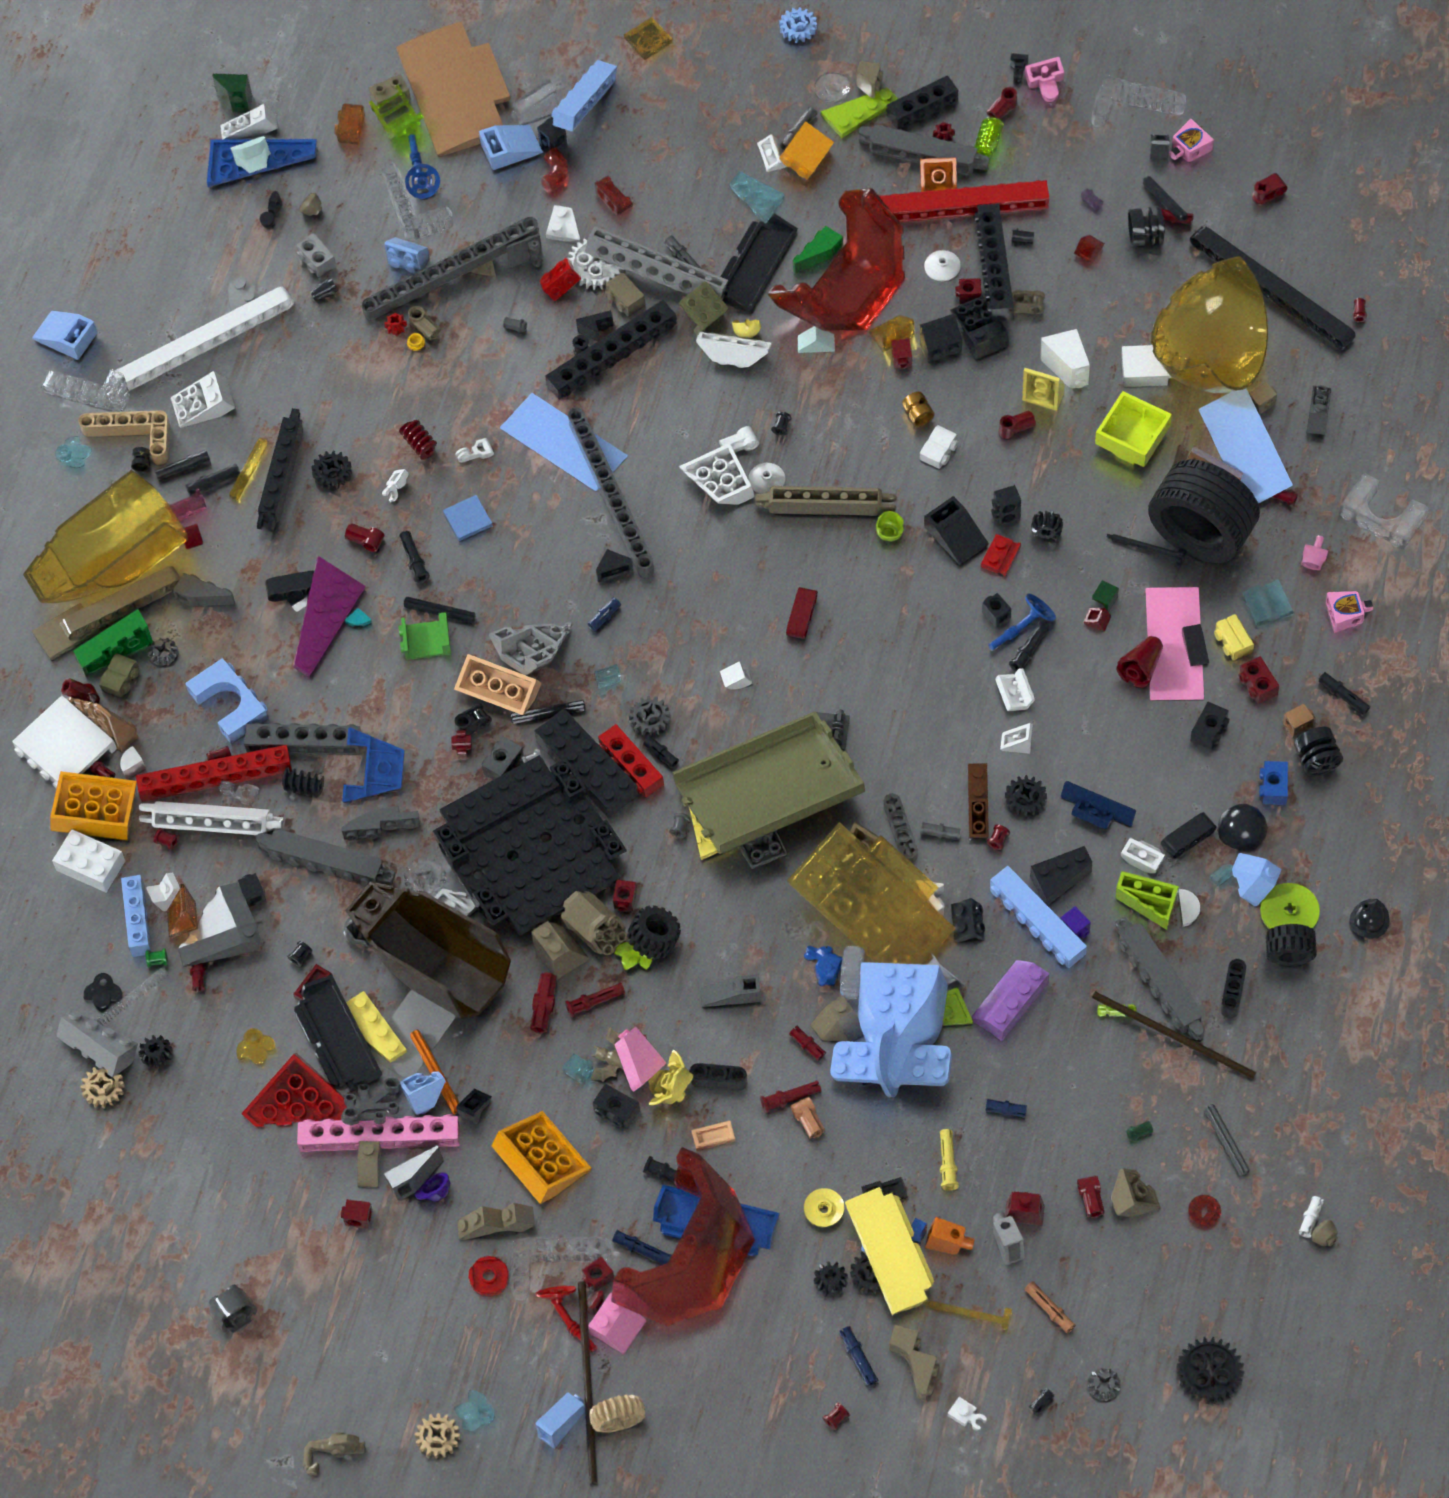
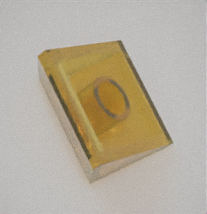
[869,315,914,353]

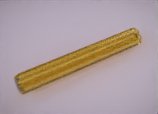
[229,437,268,501]

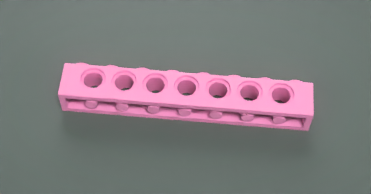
[297,1114,460,1152]

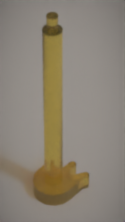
[923,1300,1012,1330]

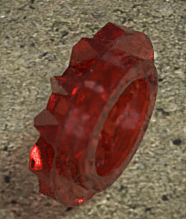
[1188,1195,1221,1227]

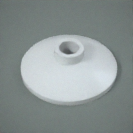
[925,250,961,282]
[748,463,785,494]

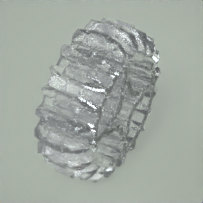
[840,946,865,999]

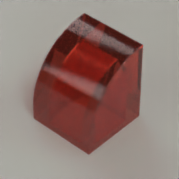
[1074,235,1105,262]

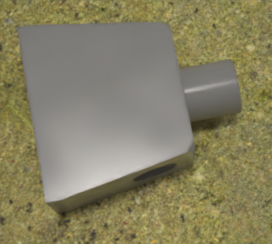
[993,1212,1025,1265]

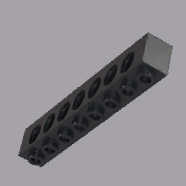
[974,204,1014,322]
[545,300,677,400]

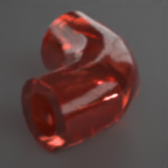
[540,148,568,193]

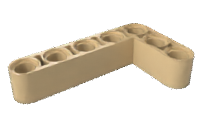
[78,410,170,465]

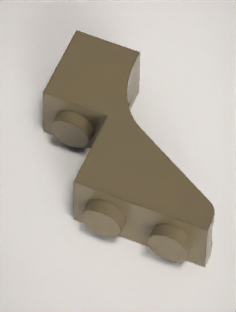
[457,1203,535,1240]
[889,1325,940,1401]

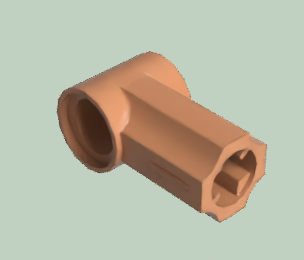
[791,1097,825,1139]

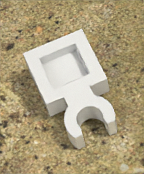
[948,1397,987,1432]

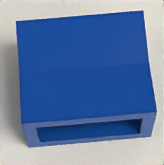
[911,1218,927,1247]

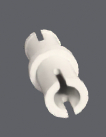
[1299,1196,1324,1238]

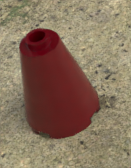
[1116,636,1163,688]

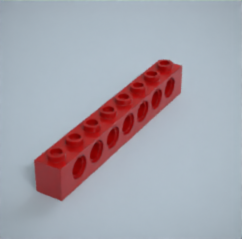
[136,745,293,802]

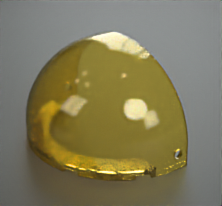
[1151,256,1268,393]

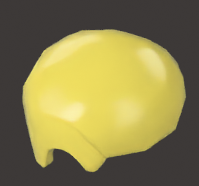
[732,319,761,339]

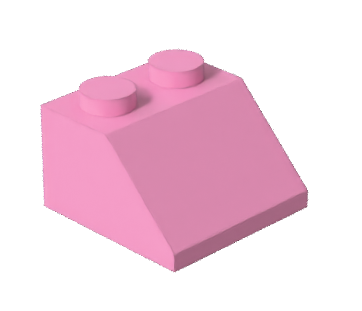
[588,1293,646,1354]

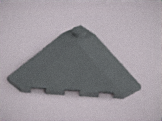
[178,882,261,967]

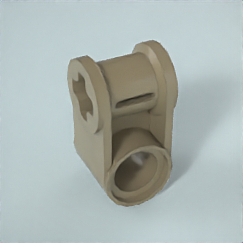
[1012,290,1045,315]

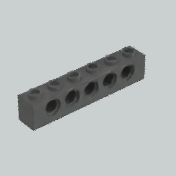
[244,722,361,755]

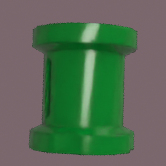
[146,948,168,968]

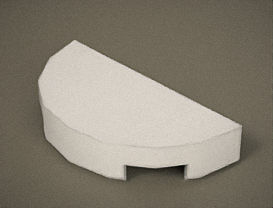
[1178,889,1200,927]

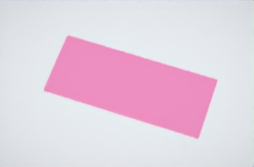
[1146,587,1204,700]

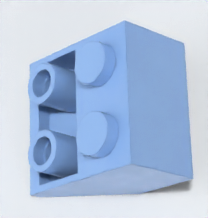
[384,237,430,273]

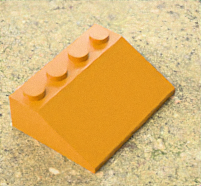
[50,771,137,840]
[491,1111,591,1204]

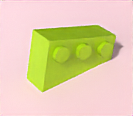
[1115,871,1179,930]

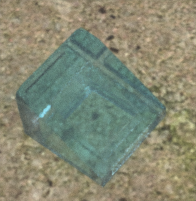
[1209,864,1233,886]

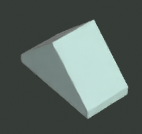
[798,325,835,353]

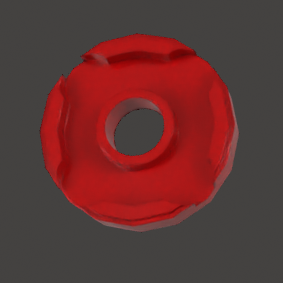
[468,1256,509,1297]

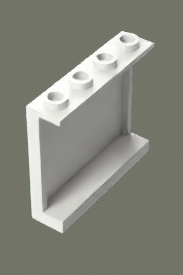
[12,696,117,788]

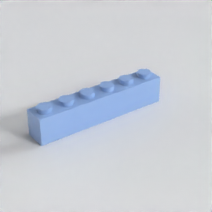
[552,60,617,131]
[990,866,1087,968]

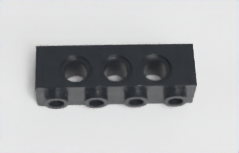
[886,75,958,130]

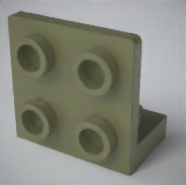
[679,281,729,336]

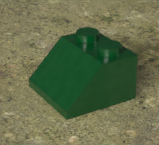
[212,73,252,113]

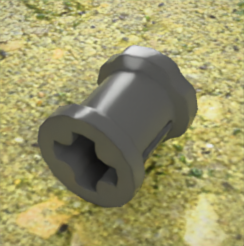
[669,813,691,838]

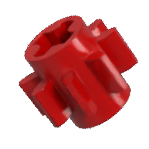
[384,313,407,336]

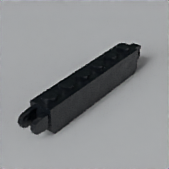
[257,408,303,531]

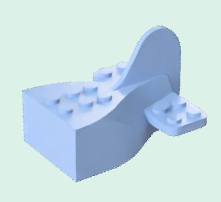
[830,962,952,1097]

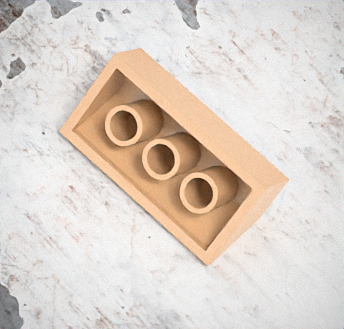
[454,654,542,716]

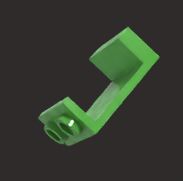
[398,613,451,660]

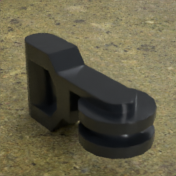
[1010,53,1029,83]
[260,191,282,228]

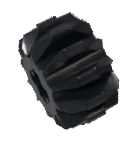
[1031,510,1063,540]
[138,1035,173,1069]
[813,1261,848,1297]

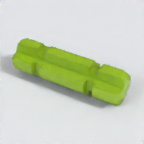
[1097,1004,1137,1016]

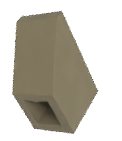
[856,61,883,98]

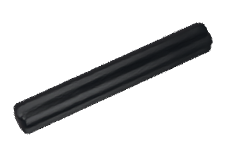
[1143,176,1188,222]
[403,596,476,623]
[510,700,585,724]

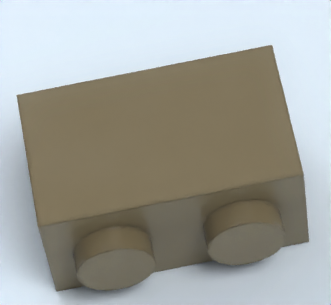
[605,272,645,317]

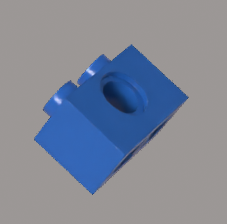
[1259,761,1288,805]

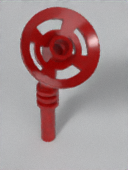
[535,1286,598,1353]

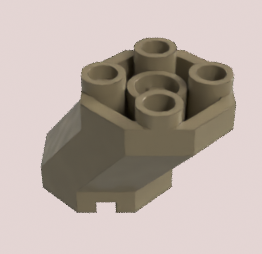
[561,891,627,955]

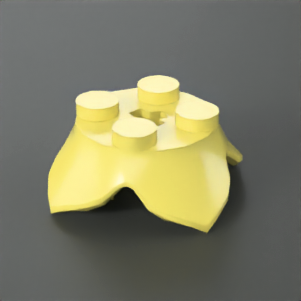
[648,1050,693,1105]

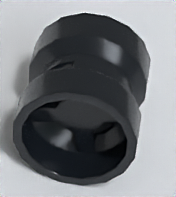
[131,447,151,472]

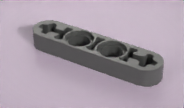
[883,793,918,863]

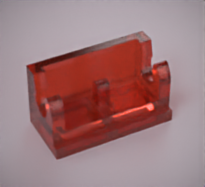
[595,176,633,216]

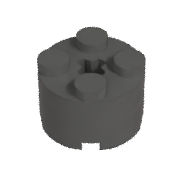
[209,1285,257,1334]

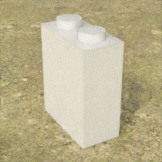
[1121,345,1172,387]

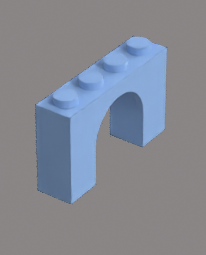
[185,658,268,744]

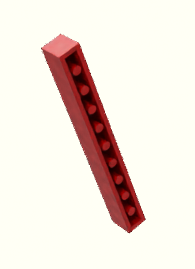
[868,180,1049,225]

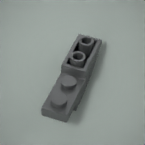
[341,806,420,840]

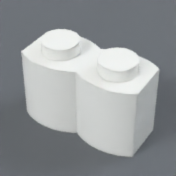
[920,425,958,469]

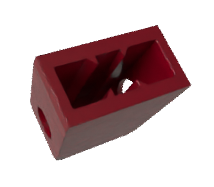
[1005,1191,1045,1226]

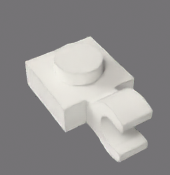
[382,469,409,502]

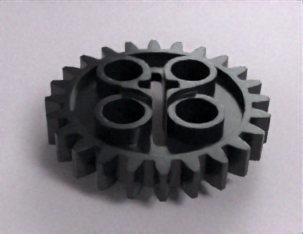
[1176,1337,1244,1404]

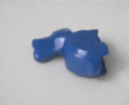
[804,946,845,986]

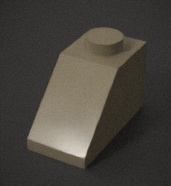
[357,1141,382,1188]

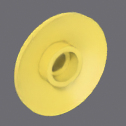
[804,1188,844,1227]

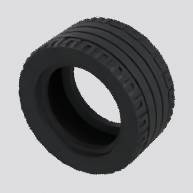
[1148,459,1260,563]

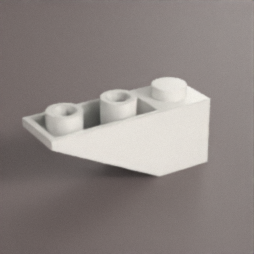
[221,104,278,139]

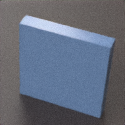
[443,495,493,542]

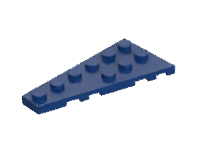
[207,139,317,187]

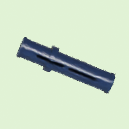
[612,1230,672,1267]
[839,1326,879,1386]

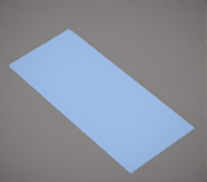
[1199,385,1293,503]
[500,393,628,491]

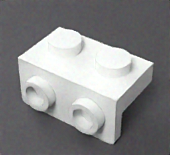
[995,668,1035,711]

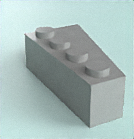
[56,1010,138,1078]

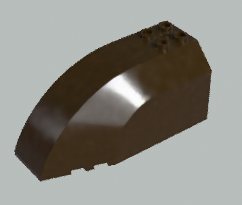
[345,882,511,1019]

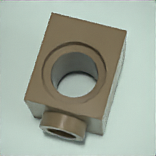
[1249,382,1277,415]

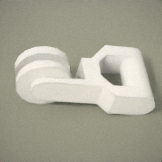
[455,438,494,462]

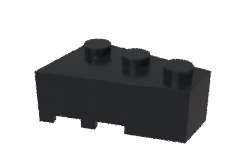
[1030,846,1093,907]

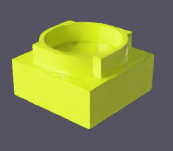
[1095,391,1172,467]

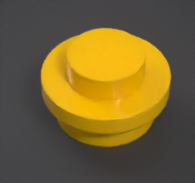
[407,333,425,351]

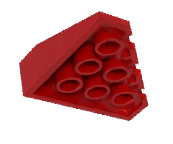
[241,1053,347,1127]

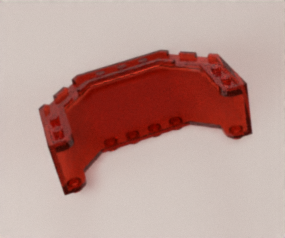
[767,188,905,331]
[611,1147,755,1326]

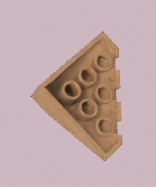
[67,697,138,753]

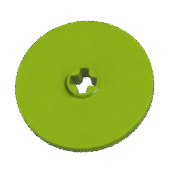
[1260,883,1320,929]

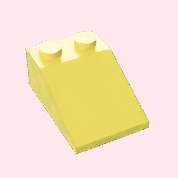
[1022,368,1065,411]

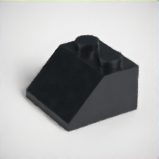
[920,313,962,362]

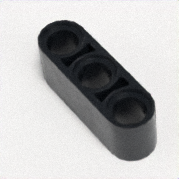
[265,570,314,602]
[1160,812,1217,859]
[1221,959,1246,1018]
[689,1063,747,1091]

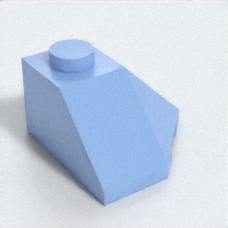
[1232,853,1282,907]
[400,1071,445,1115]

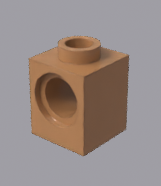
[1283,704,1315,737]

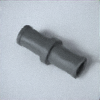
[920,822,961,841]

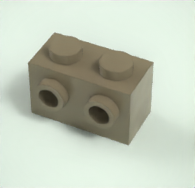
[369,74,411,113]

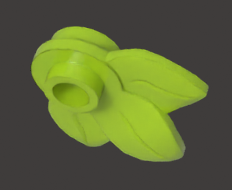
[614,942,652,970]

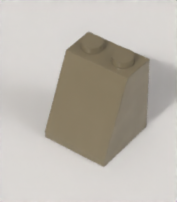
[531,921,589,980]

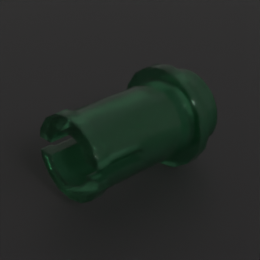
[1126,1121,1153,1141]

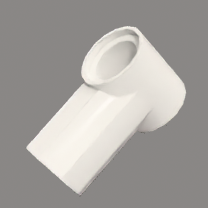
[719,426,759,453]

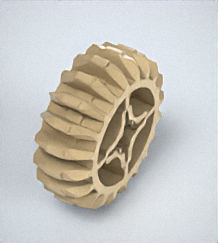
[589,1395,645,1433]

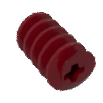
[399,420,437,460]

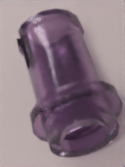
[1081,188,1104,211]

